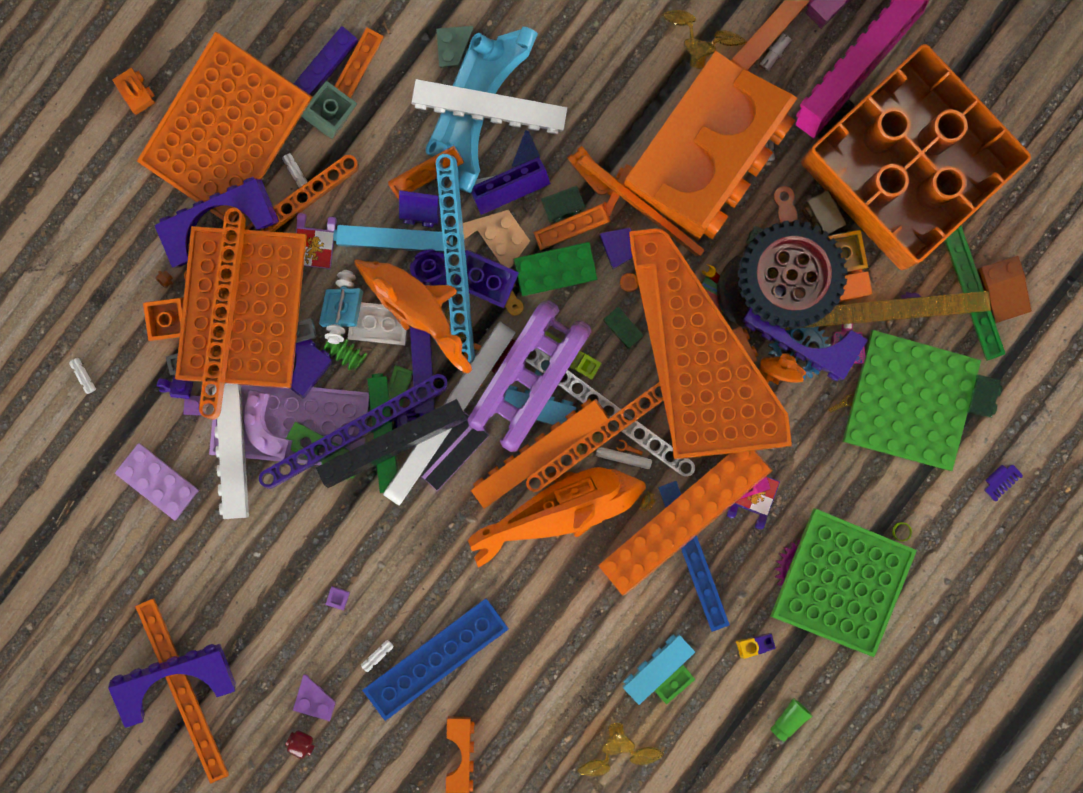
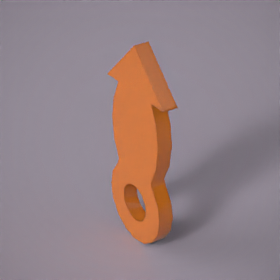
[774,186,798,223]

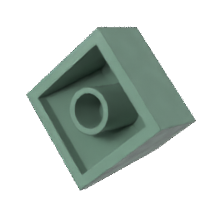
[301,81,357,139]

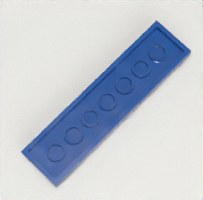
[362,598,509,721]

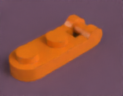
[567,146,610,195]

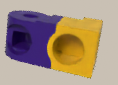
[736,633,776,659]

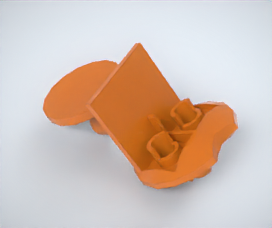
[758,353,806,385]

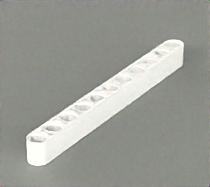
[383,321,516,505]
[525,348,695,477]

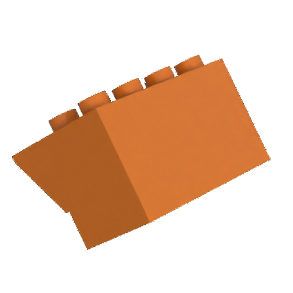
[624,51,797,242]

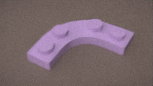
[244,390,292,459]

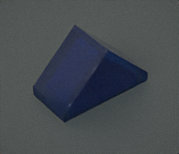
[512,130,540,168]

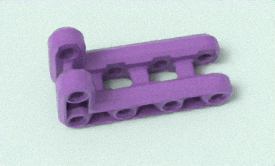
[467,300,592,452]

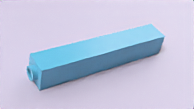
[333,225,453,253]

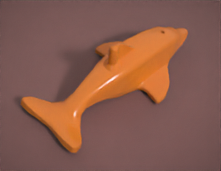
[354,259,472,373]

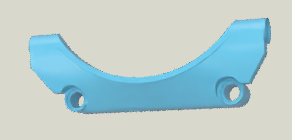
[426,26,538,193]

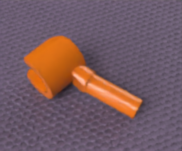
[616,440,643,456]

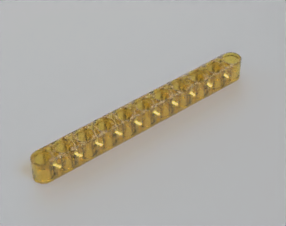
[785,291,991,330]

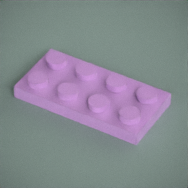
[115,443,200,521]

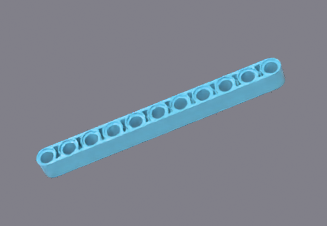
[436,154,475,364]

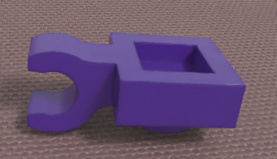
[157,377,194,399]

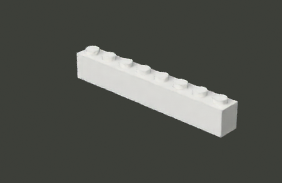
[411,79,567,134]
[212,384,249,519]

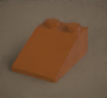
[977,256,1032,323]

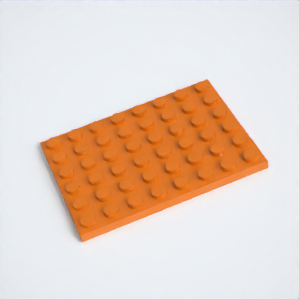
[137,32,313,222]
[175,226,307,388]

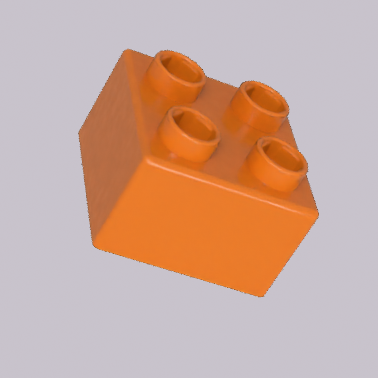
[801,44,1031,270]

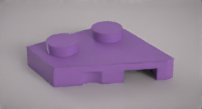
[293,674,336,721]

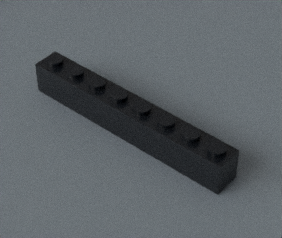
[316,399,467,488]

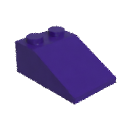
[399,190,440,228]
[453,250,519,308]

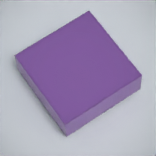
[325,586,350,611]

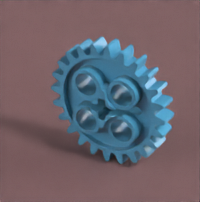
[768,324,831,381]

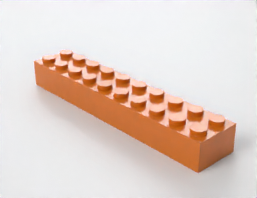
[598,450,773,596]

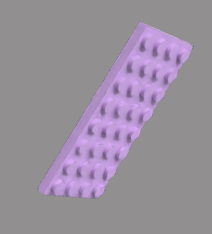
[209,385,369,465]

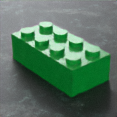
[513,242,598,296]

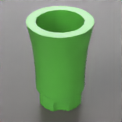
[770,698,813,742]

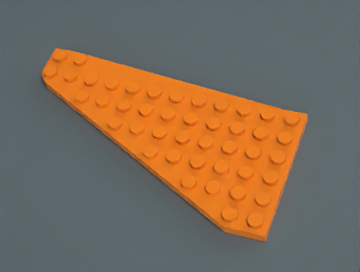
[629,228,792,460]

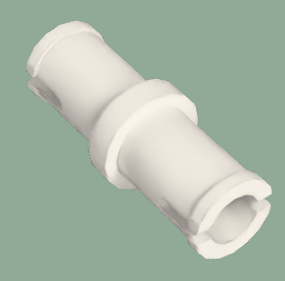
[759,33,792,71]

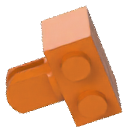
[112,67,155,115]

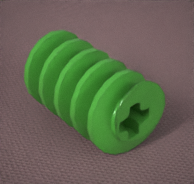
[323,335,367,371]

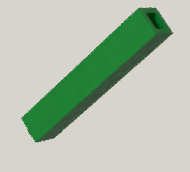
[367,373,398,493]

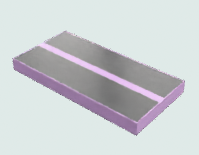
[420,411,490,491]

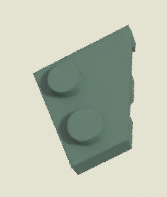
[436,26,473,68]

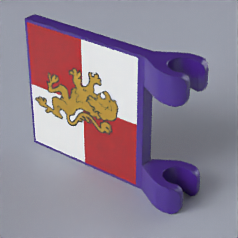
[726,476,780,529]

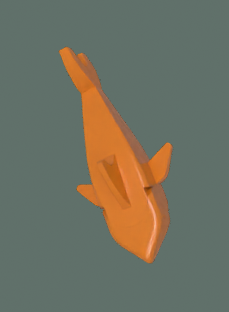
[468,467,646,568]

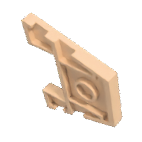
[463,210,530,268]

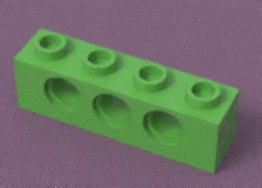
[286,422,356,480]

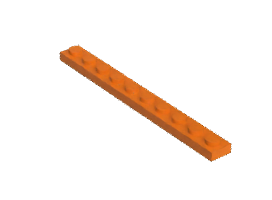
[135,598,229,784]

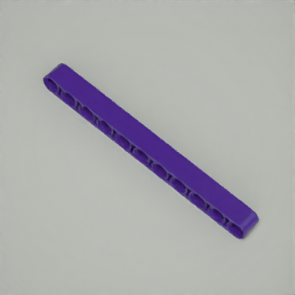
[259,374,448,489]

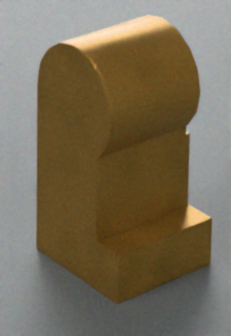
[505,284,524,316]

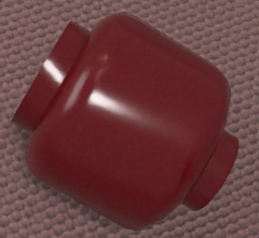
[285,730,315,759]

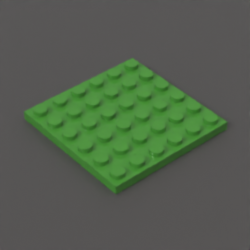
[842,330,981,471]
[770,508,917,657]

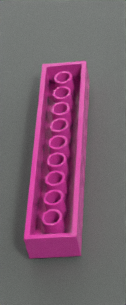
[795,0,929,138]

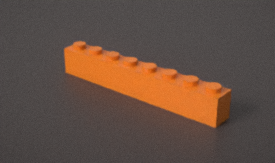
[471,399,610,509]

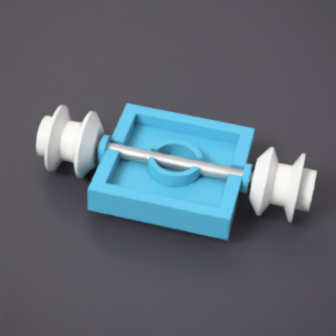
[319,270,363,344]

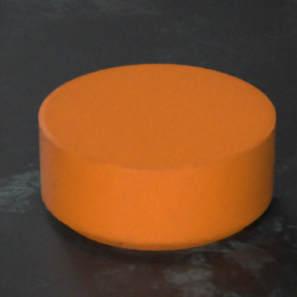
[620,273,639,292]

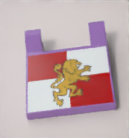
[296,213,337,269]

